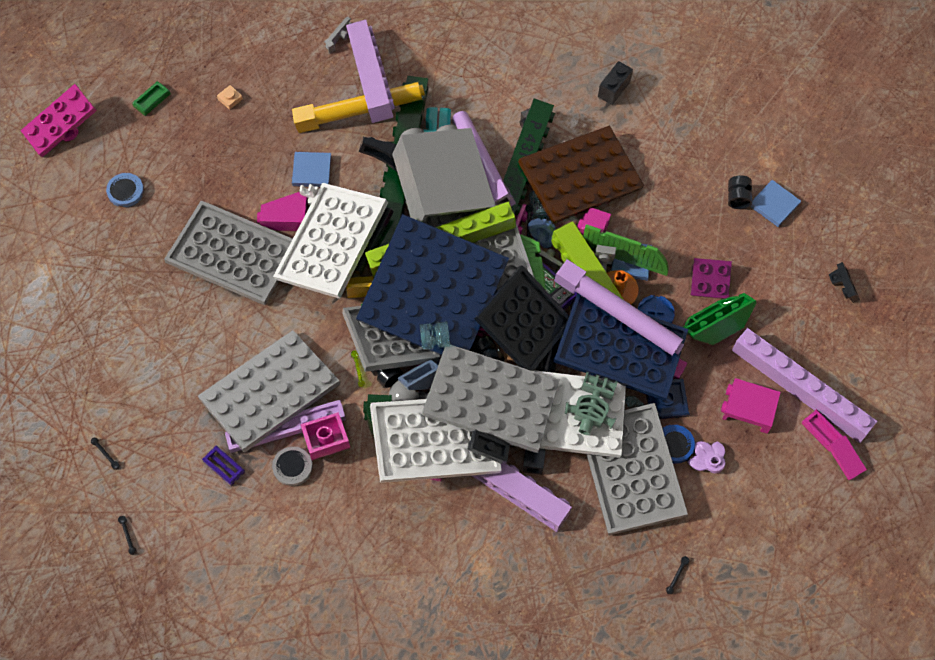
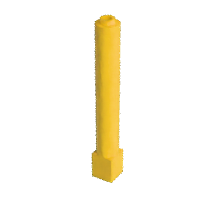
[292,82,425,133]

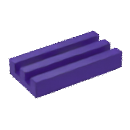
[202,445,245,486]

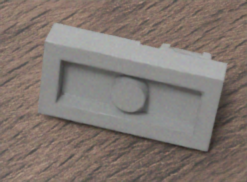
[595,245,616,271]

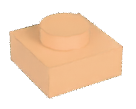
[217,85,243,110]

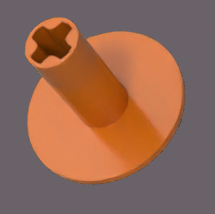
[607,270,639,305]

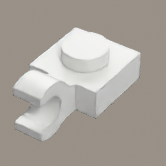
[299,184,319,205]

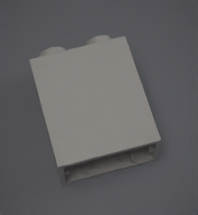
[392,125,496,227]

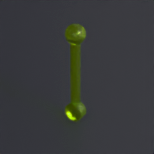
[351,350,365,387]

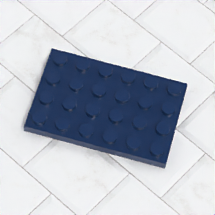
[554,293,688,401]

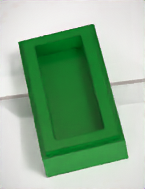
[132,81,171,116]

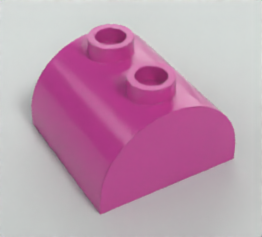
[300,412,350,460]

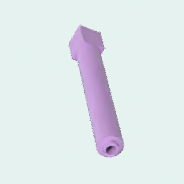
[452,111,516,206]
[554,259,684,356]

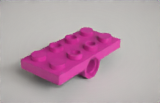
[20,84,97,157]

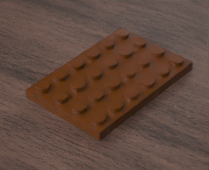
[518,125,644,224]

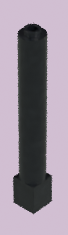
[523,340,559,475]

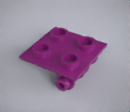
[691,258,732,298]

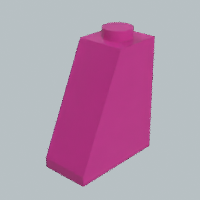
[257,192,308,231]

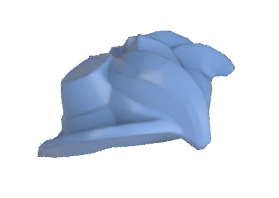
[528,218,556,248]

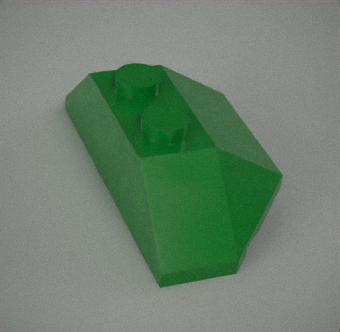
[683,293,757,345]

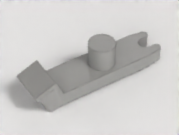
[324,17,352,54]
[535,249,563,271]

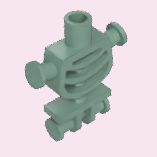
[564,372,617,435]

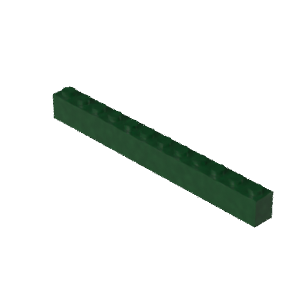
[369,75,428,268]

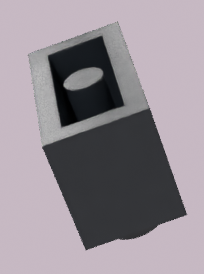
[598,61,633,105]

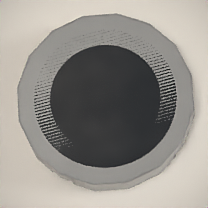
[272,447,313,486]

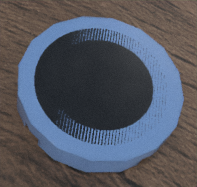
[106,173,144,207]

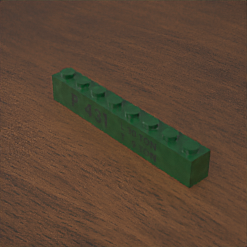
[503,98,555,216]

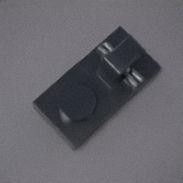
[829,262,860,303]
[467,430,510,464]

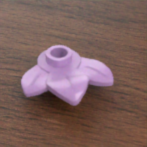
[687,441,725,473]

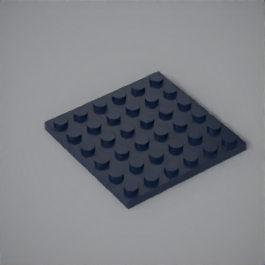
[356,214,509,356]

